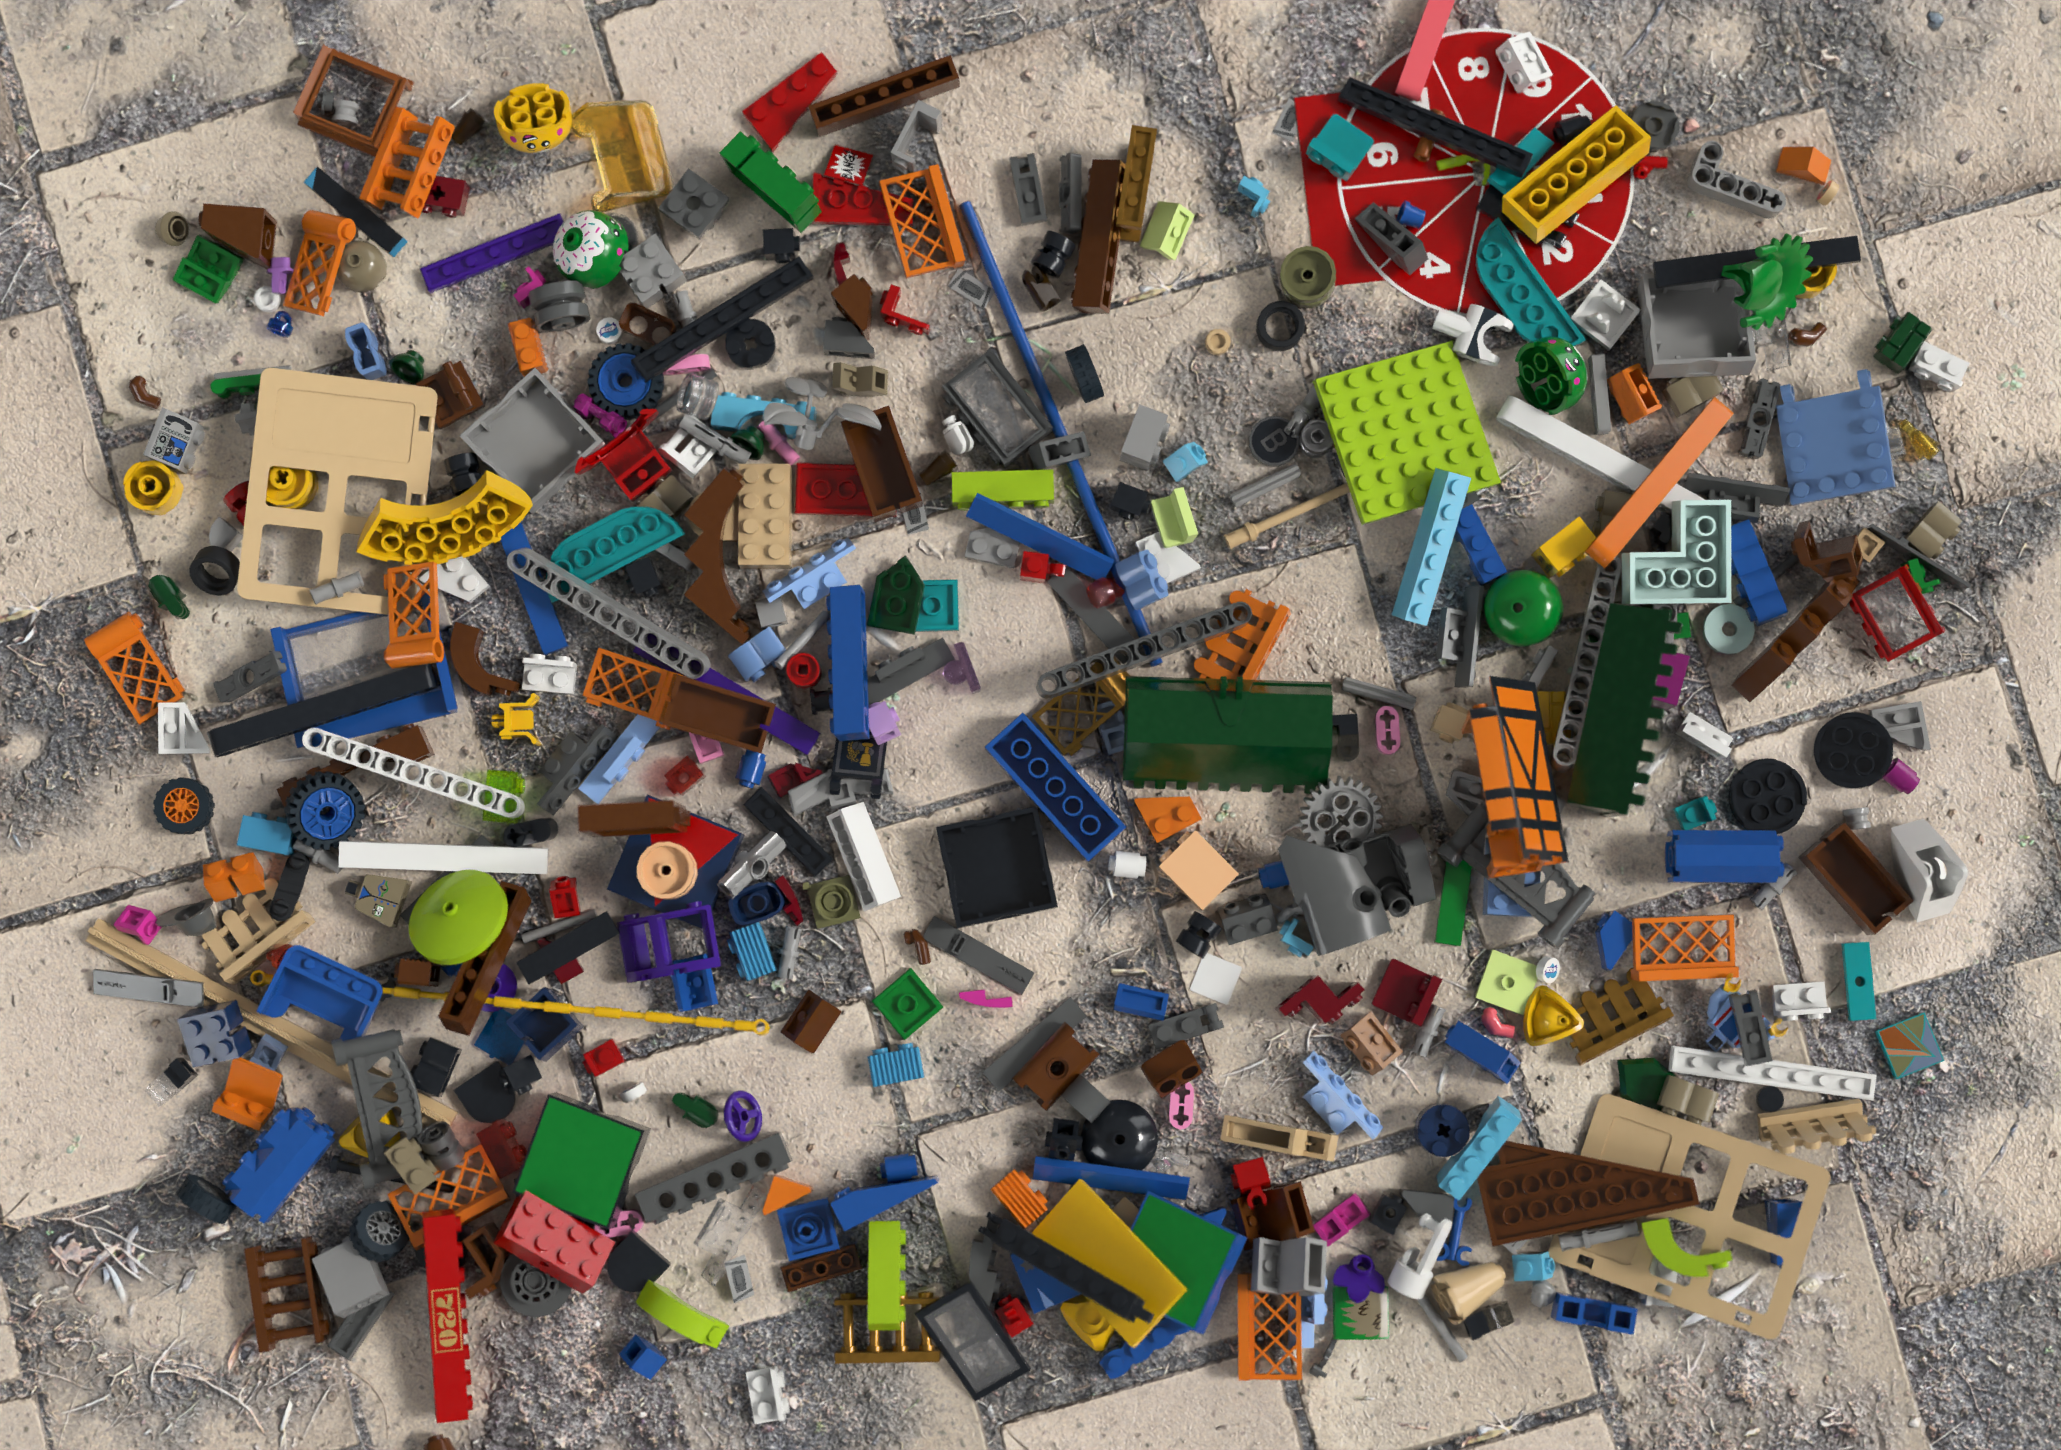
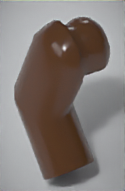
[1788,322,1827,347]
[129,375,161,410]
[904,929,931,965]

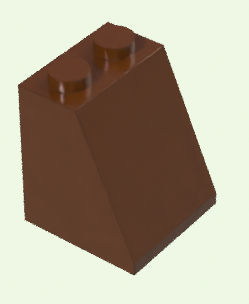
[198,203,277,270]

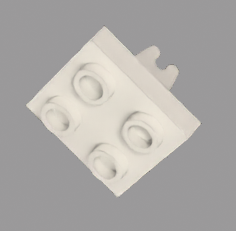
[1571,279,1641,351]

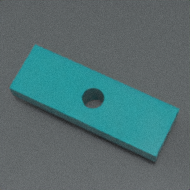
[1488,128,1554,195]
[1841,942,1877,1021]

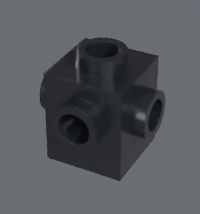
[1045,1118,1083,1161]

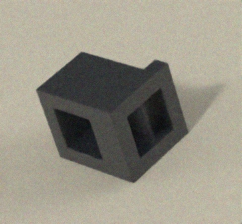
[1368,1193,1407,1235]

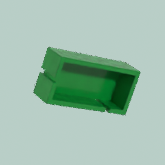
[720,131,822,233]

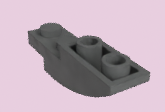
[969,1220,1001,1324]

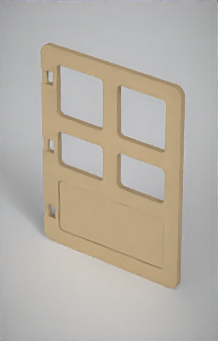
[237,368,437,616]
[1548,1094,1830,1339]

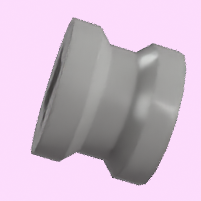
[332,100,359,127]
[1842,807,1871,830]

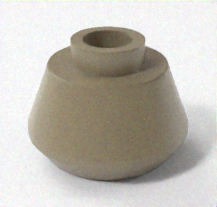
[155,211,189,246]

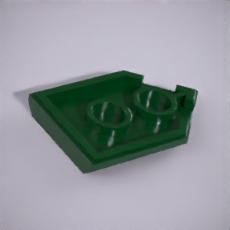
[867,555,925,635]
[1617,1058,1676,1116]

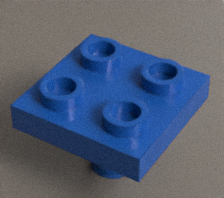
[777,1197,840,1261]

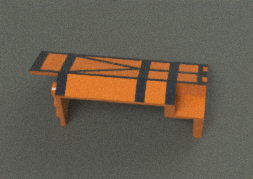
[1461,676,1569,879]

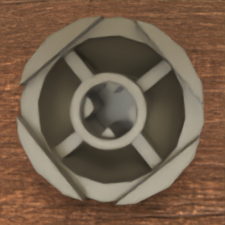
[337,240,387,293]

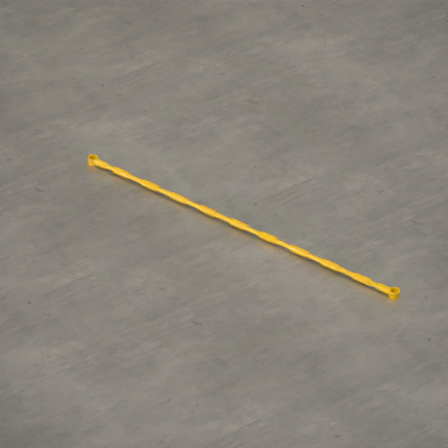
[250,970,770,1036]

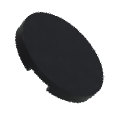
[1814,712,1893,789]
[1729,758,1807,834]

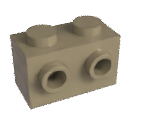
[384,1136,438,1195]

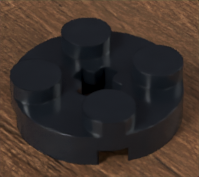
[725,319,776,370]

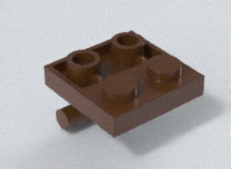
[416,360,485,430]

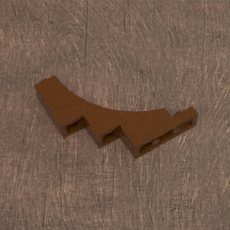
[684,466,751,645]

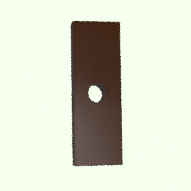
[780,1243,863,1292]

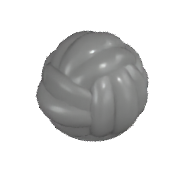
[1531,1280,1556,1308]

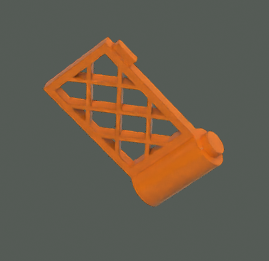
[283,210,356,317]
[384,562,444,669]
[84,611,186,725]
[582,647,686,730]

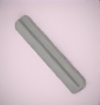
[1230,464,1301,507]
[1341,677,1416,710]

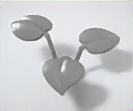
[763,377,881,450]

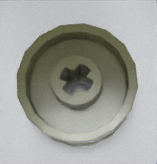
[1280,246,1336,309]

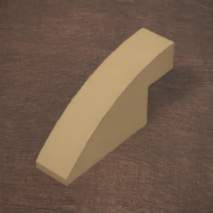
[1220,1115,1338,1161]

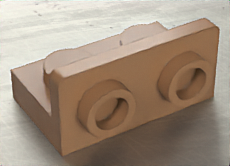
[1340,1011,1403,1075]

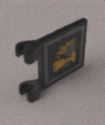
[829,732,887,799]

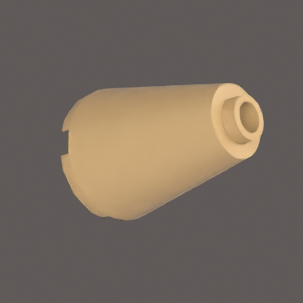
[1431,1262,1506,1325]

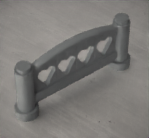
[1436,802,1596,950]
[331,1029,428,1190]

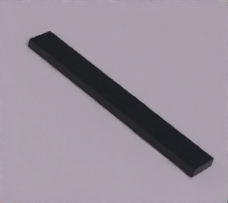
[1338,77,1533,178]
[1653,236,1861,289]
[631,256,813,383]

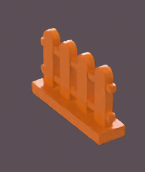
[1194,589,1291,680]

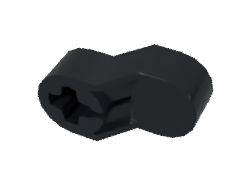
[504,818,558,847]

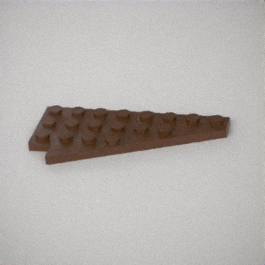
[1477,1141,1700,1247]

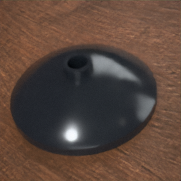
[1081,1099,1158,1171]

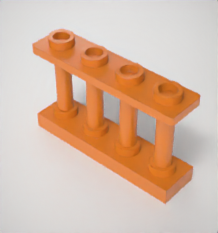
[359,106,455,218]

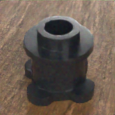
[810,687,833,715]

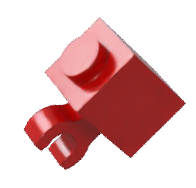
[1020,551,1066,584]
[1230,1157,1271,1210]
[995,1294,1034,1338]

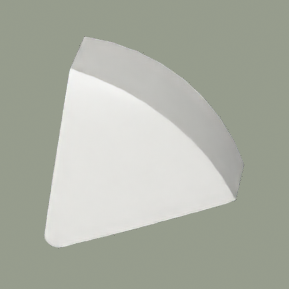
[1891,819,1968,923]

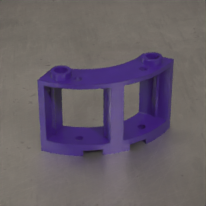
[617,901,721,983]

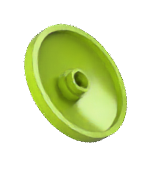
[409,870,508,965]

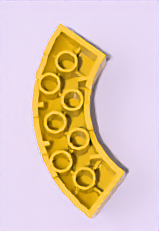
[356,470,533,565]

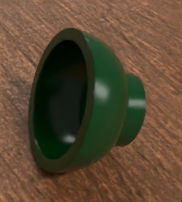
[389,350,424,384]
[730,426,765,460]

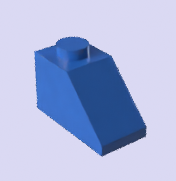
[1595,910,1633,971]

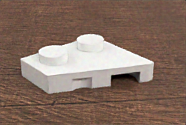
[158,702,210,754]

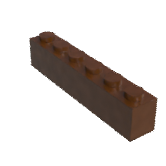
[809,55,960,137]
[1071,159,1126,314]
[438,881,532,1036]

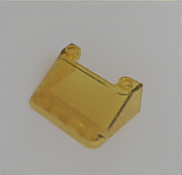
[571,100,674,212]

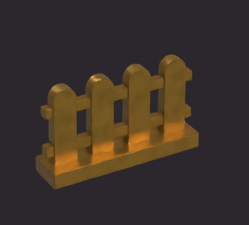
[1569,968,1674,1066]

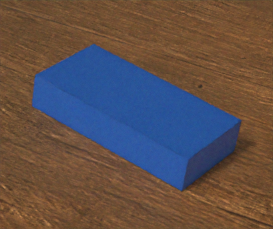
[1113,983,1169,1021]

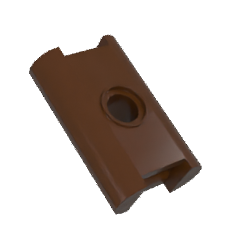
[1012,1022,1100,1111]

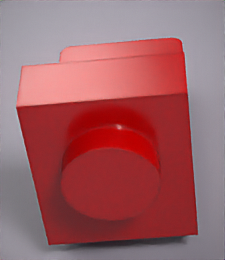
[880,284,930,336]

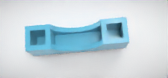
[711,392,817,439]
[1436,1096,1522,1201]

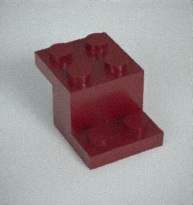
[1275,975,1365,1024]

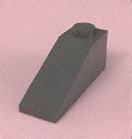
[1355,202,1428,275]

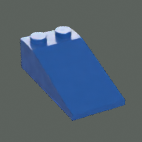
[830,1176,939,1232]

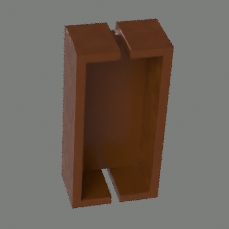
[841,406,923,522]
[659,674,776,753]
[1798,822,1913,935]

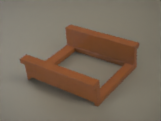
[293,44,414,157]

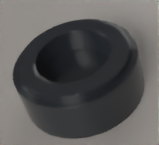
[1756,1086,1784,1112]

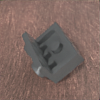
[1217,893,1278,945]

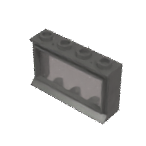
[942,348,1053,468]

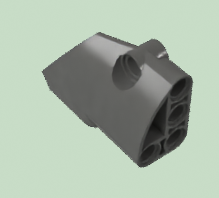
[1325,823,1436,917]
[1278,835,1392,956]

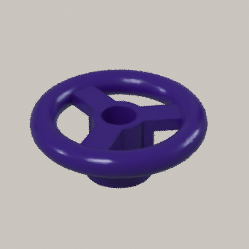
[724,1090,762,1142]

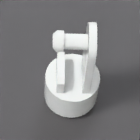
[1387,1213,1452,1299]

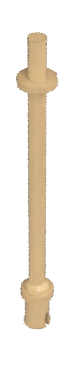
[1224,483,1350,550]

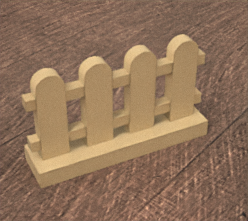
[201,878,316,985]
[1757,1098,1876,1154]

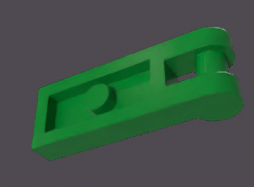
[210,374,261,399]

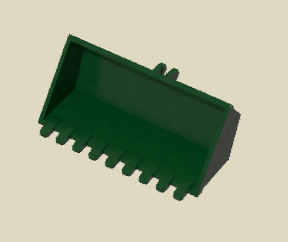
[1567,603,1683,817]
[1123,676,1333,794]

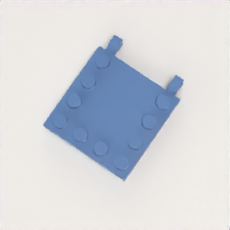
[1776,369,1896,506]

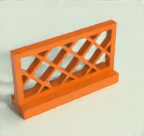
[879,164,966,278]
[1630,914,1739,981]
[387,1144,511,1251]
[1238,1272,1302,1381]

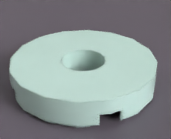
[1703,604,1755,655]

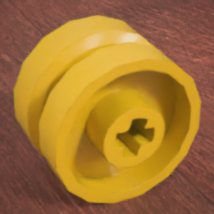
[266,466,318,510]

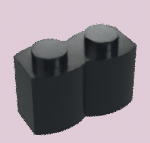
[410,1037,462,1097]

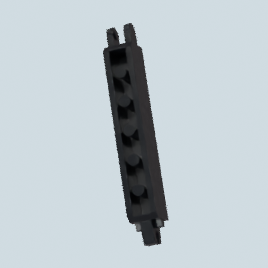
[978,1212,1154,1324]

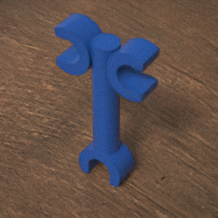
[1436,1198,1472,1266]

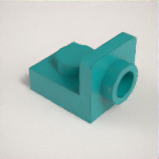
[1673,796,1717,830]

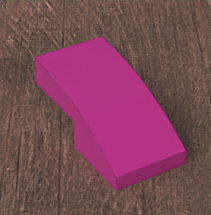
[959,990,1013,1008]
[1313,1192,1371,1247]

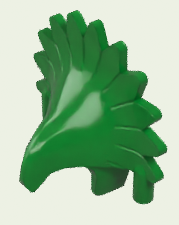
[1722,233,1813,330]

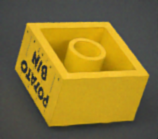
[1531,516,1596,579]

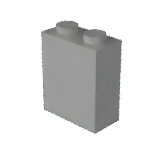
[312,1236,390,1318]

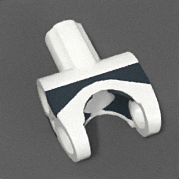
[1432,304,1514,366]

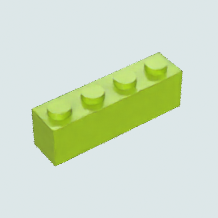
[952,469,1054,510]
[868,1221,906,1331]

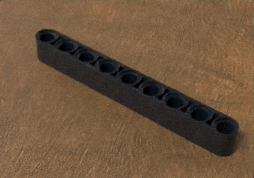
[207,664,439,757]

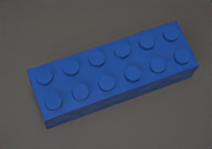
[985,713,1126,863]

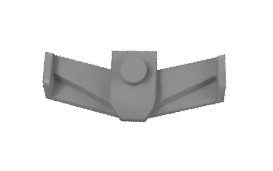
[788,768,893,817]

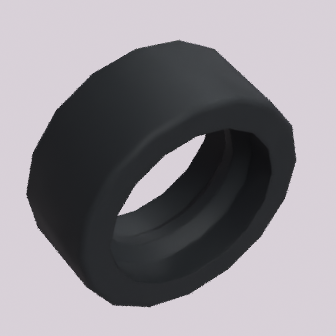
[1256,301,1305,352]
[189,546,240,596]

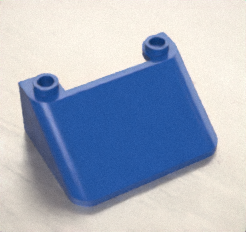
[256,945,383,1041]

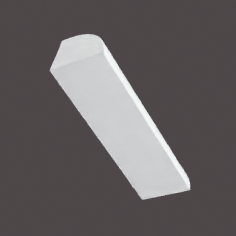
[826,802,901,911]

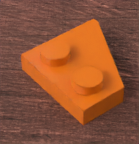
[1133,796,1202,843]

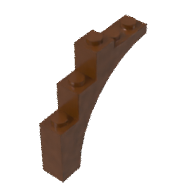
[1731,576,1860,702]

